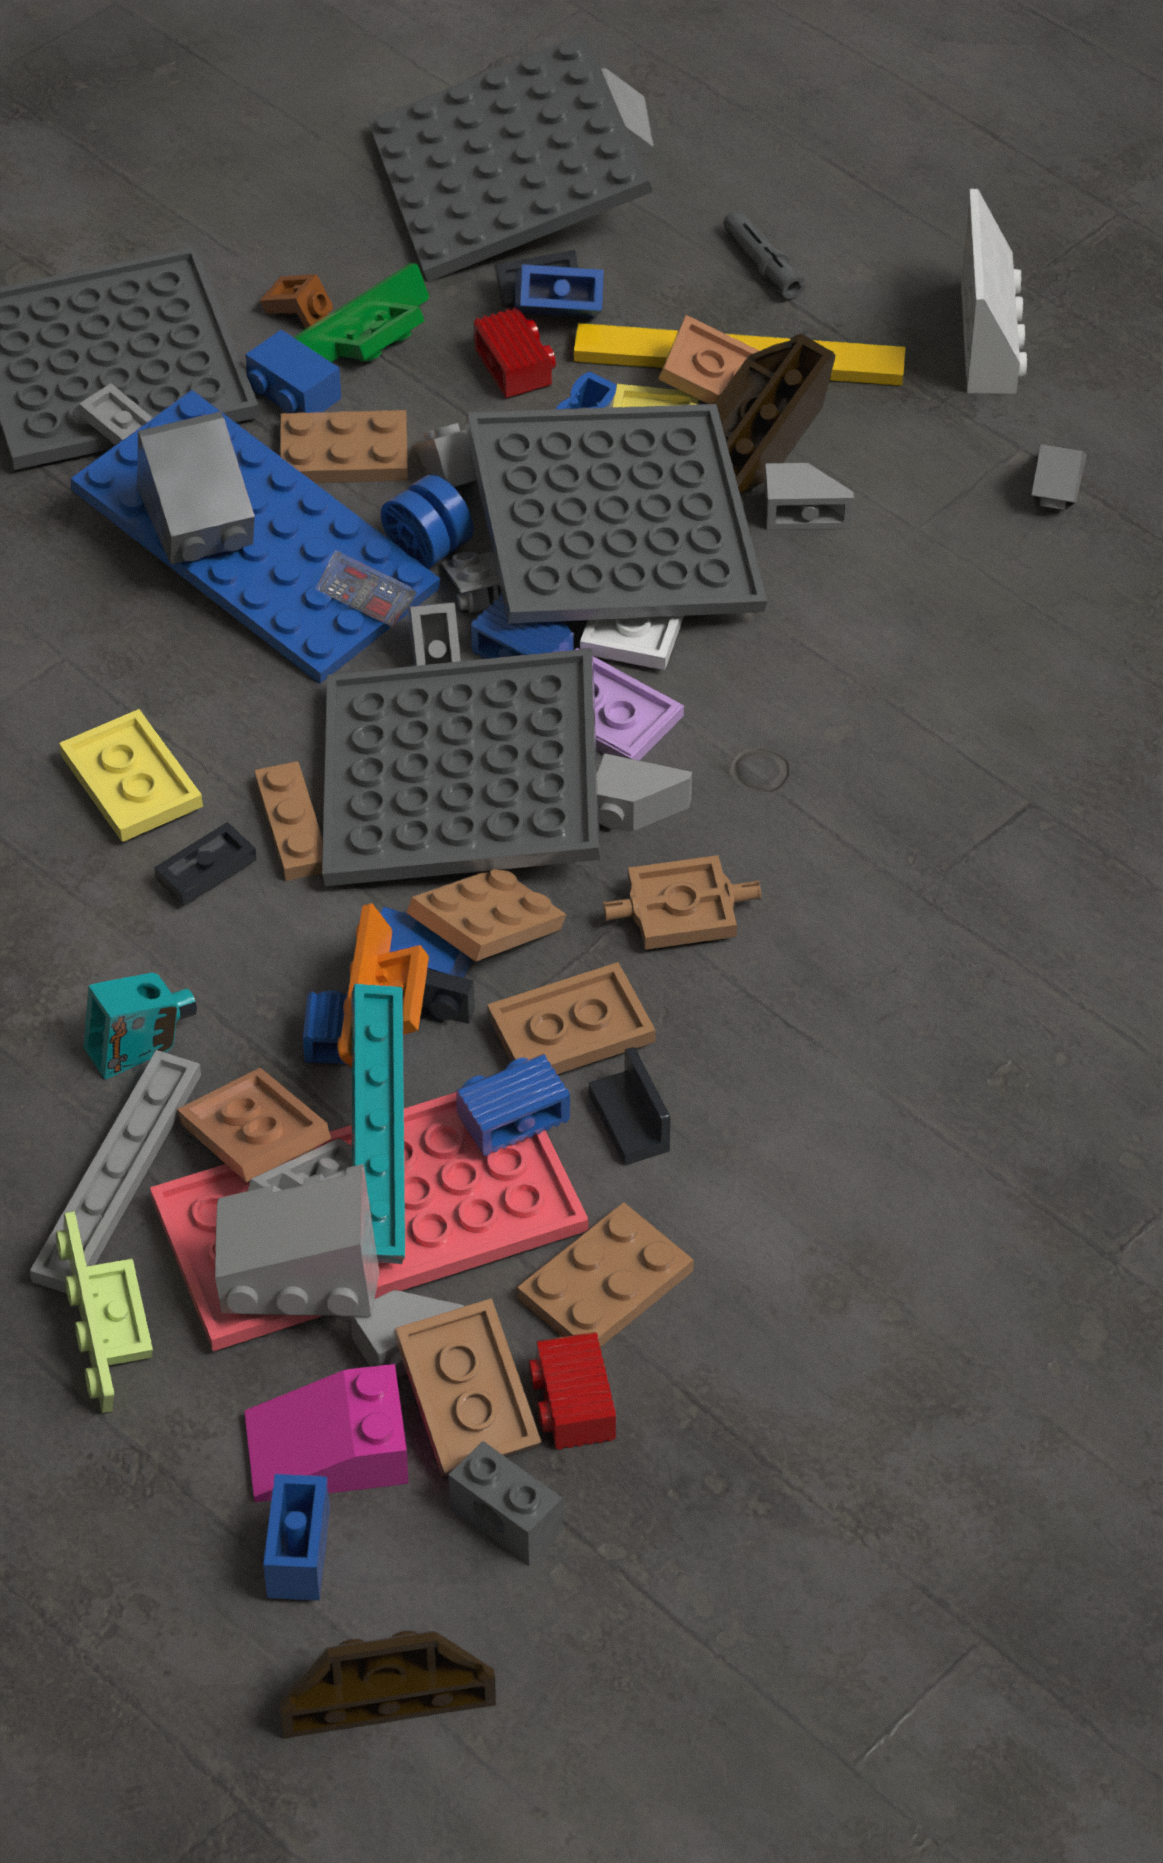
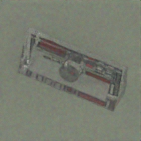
[315,550,416,627]

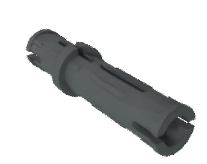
[723,210,805,299]

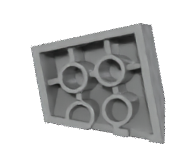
[215,1164,380,1316]

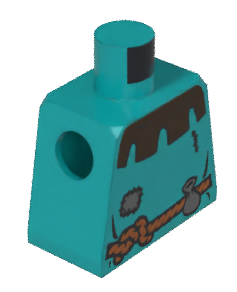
[83,972,197,1079]

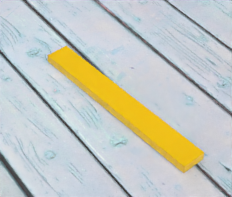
[574,323,906,386]

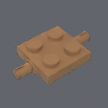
[603,855,761,950]

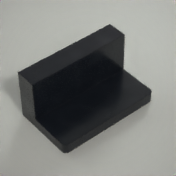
[589,1047,671,1166]

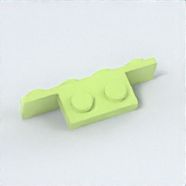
[56,1211,153,1413]

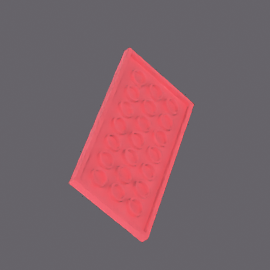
[150,1092,589,1351]

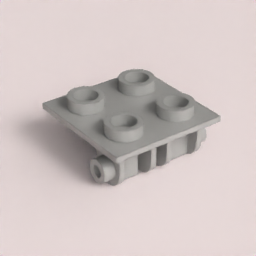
[441,551,500,613]

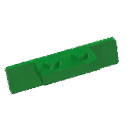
[293,263,429,362]

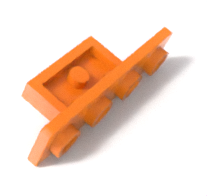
[337,903,429,1069]

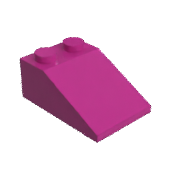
[244,1364,409,1503]

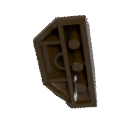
[714,333,836,493]
[279,1631,496,1739]

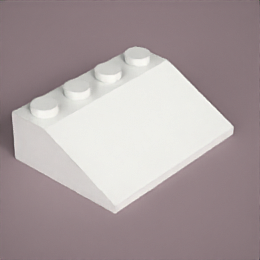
[961,189,1027,394]

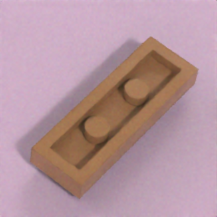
[254,761,323,881]

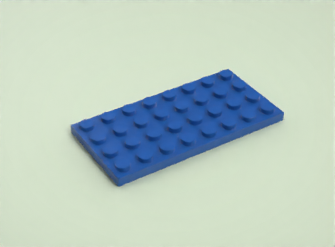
[71,390,440,684]

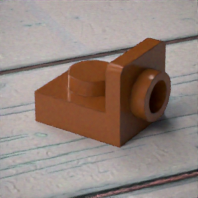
[260,274,333,329]

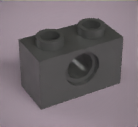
[449,1441,563,1565]

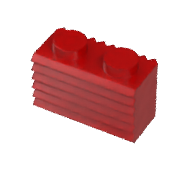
[474,307,556,398]
[528,1332,616,1450]

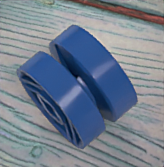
[381,474,474,569]

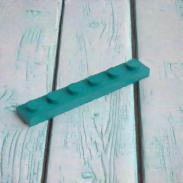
[351,984,405,1264]

